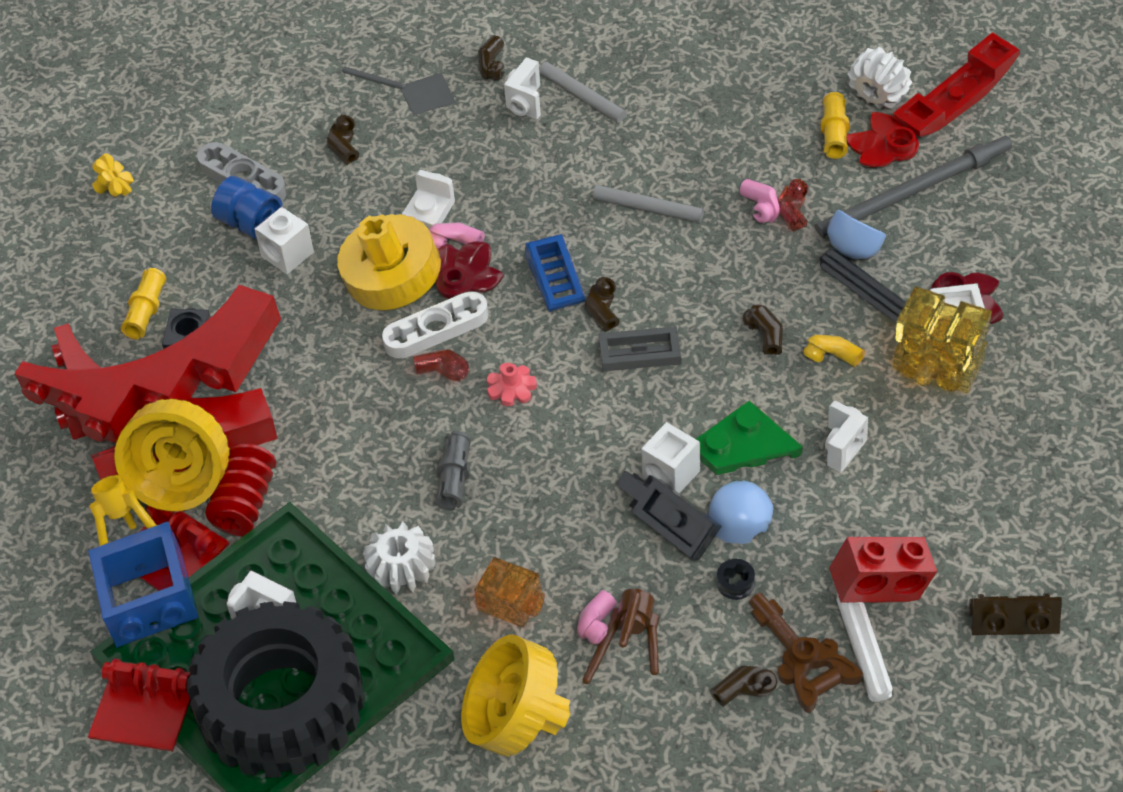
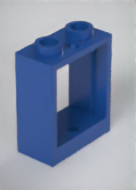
[88,522,199,647]

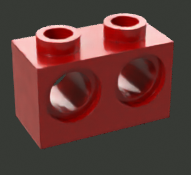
[829,537,937,603]

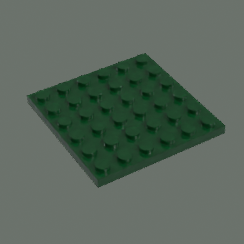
[90,502,455,792]

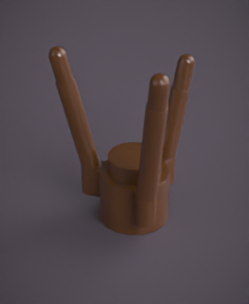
[582,589,659,684]

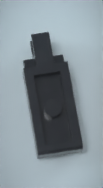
[617,471,722,560]

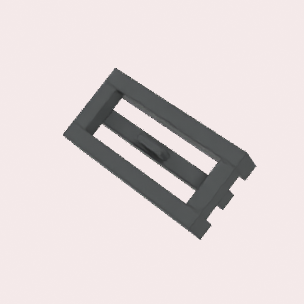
[599,326,681,372]

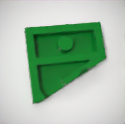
[696,400,803,475]

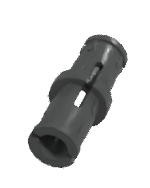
[436,431,471,510]

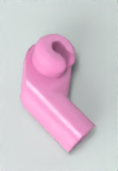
[740,179,780,223]
[429,223,485,249]
[577,590,617,644]

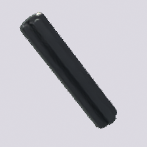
[820,249,915,326]

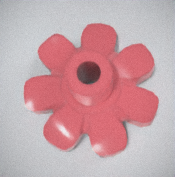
[487,363,537,406]

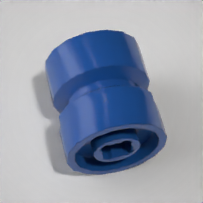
[211,176,283,240]

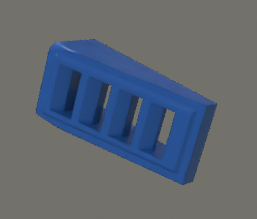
[524,234,586,312]

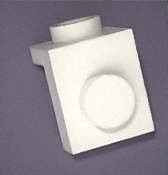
[504,57,541,119]

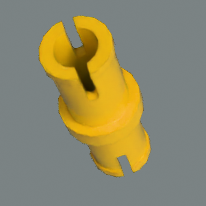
[820,92,850,159]
[121,268,166,340]

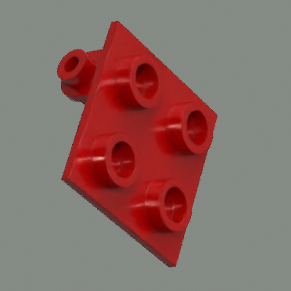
[139,505,229,591]
[88,659,191,752]

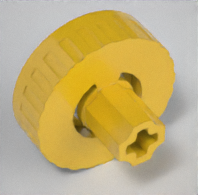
[337,214,441,310]
[114,399,229,511]
[461,634,571,757]

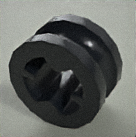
[717,558,755,600]

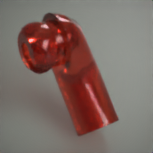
[778,179,809,232]
[413,349,469,381]

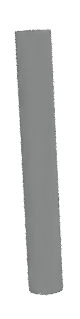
[539,62,627,123]
[593,185,704,223]

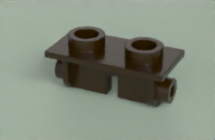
[969,593,1062,635]

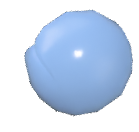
[827,209,886,259]
[708,480,774,544]

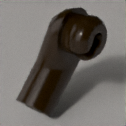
[478,35,505,81]

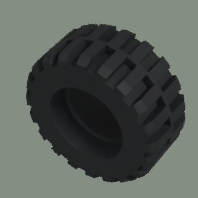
[187,601,364,778]

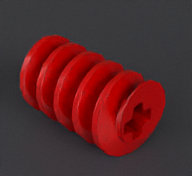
[205,444,277,537]

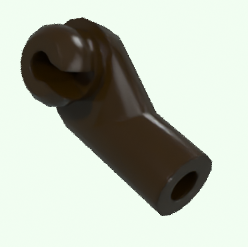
[327,115,359,165]
[585,277,620,332]
[743,304,783,355]
[710,666,777,707]

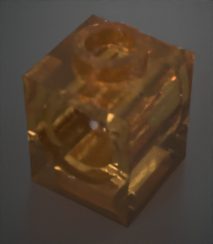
[474,557,545,628]

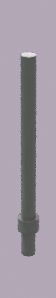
[815,135,1012,237]

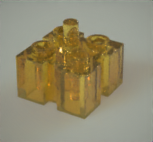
[893,286,992,394]

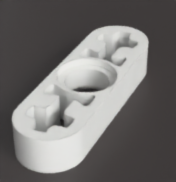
[382,292,488,358]

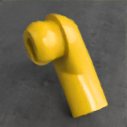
[803,334,865,367]

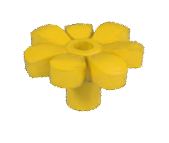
[92,153,134,197]

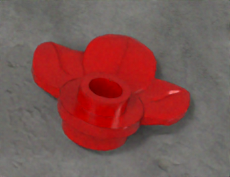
[846,112,919,167]

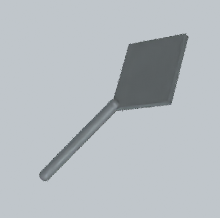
[342,67,456,116]

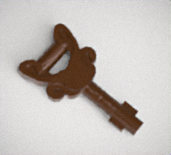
[749,593,863,713]

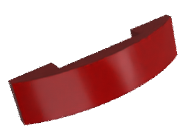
[893,32,1020,137]

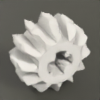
[848,47,912,109]
[363,521,436,595]

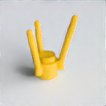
[89,475,157,546]

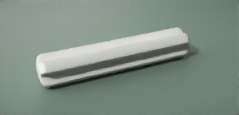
[836,594,893,702]

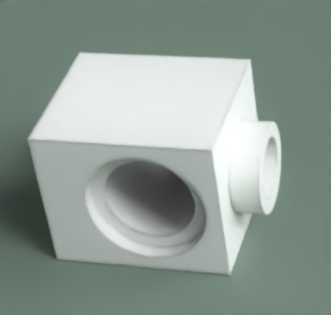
[255,207,314,274]
[641,422,700,493]

